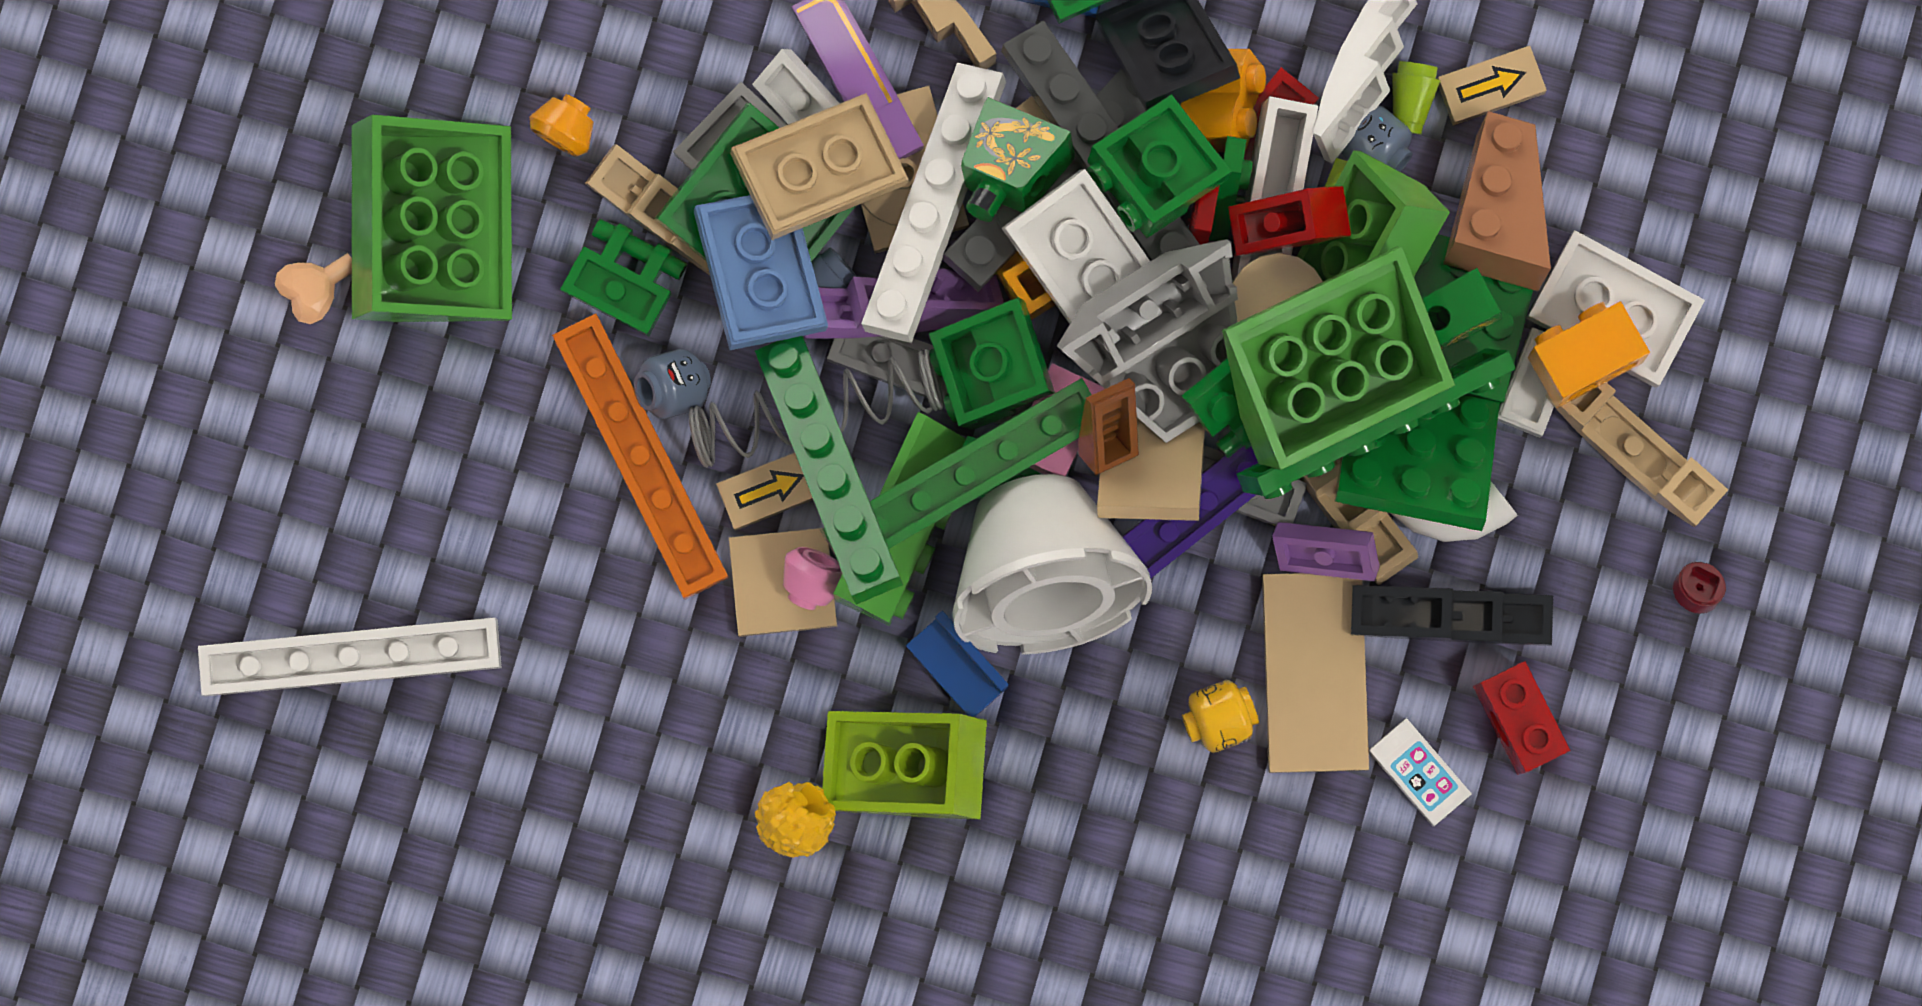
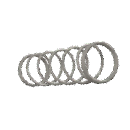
[688,348,944,468]

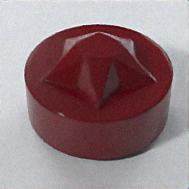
[1673,562,1726,614]

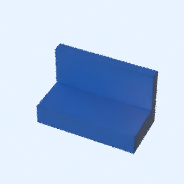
[906,610,1009,717]

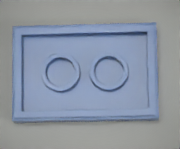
[694,195,828,350]

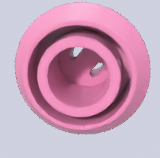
[783,547,842,610]

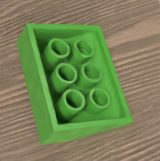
[352,115,512,322]
[1222,246,1455,470]

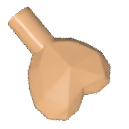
[275,253,352,324]

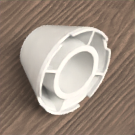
[952,474,1152,655]

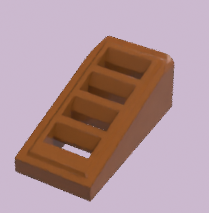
[1078,378,1139,475]

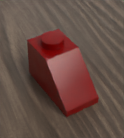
[1228,186,1351,256]

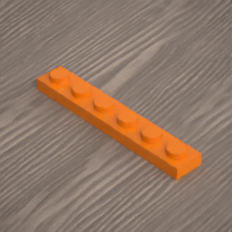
[552,313,729,600]

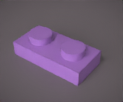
[1272,522,1380,581]

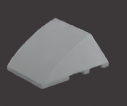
[1057,239,1238,443]

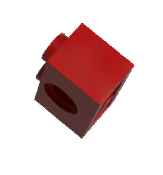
[1473,661,1571,775]

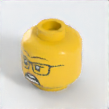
[1182,680,1259,753]

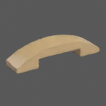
[1545,382,1728,527]

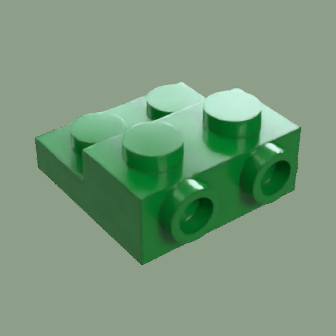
[1087,95,1232,238]
[929,297,1055,430]

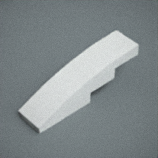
[1313,0,1417,163]

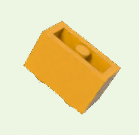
[1528,301,1650,408]

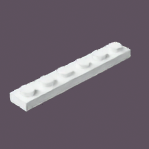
[861,63,1006,343]
[198,618,502,697]

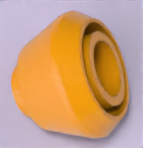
[529,94,594,157]

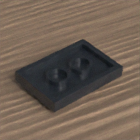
[1095,0,1240,111]

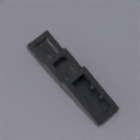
[1351,585,1553,646]

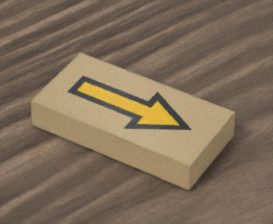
[1437,46,1547,125]
[716,453,813,531]

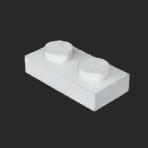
[752,49,840,125]

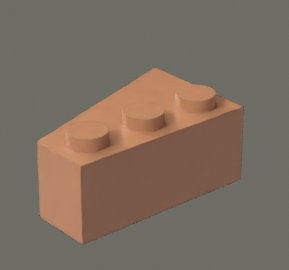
[1443,111,1551,291]

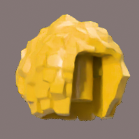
[755,782,836,858]

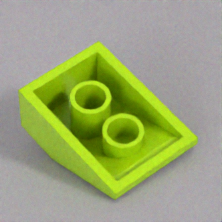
[822,711,987,820]

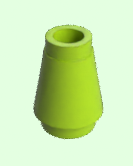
[1392,61,1441,135]

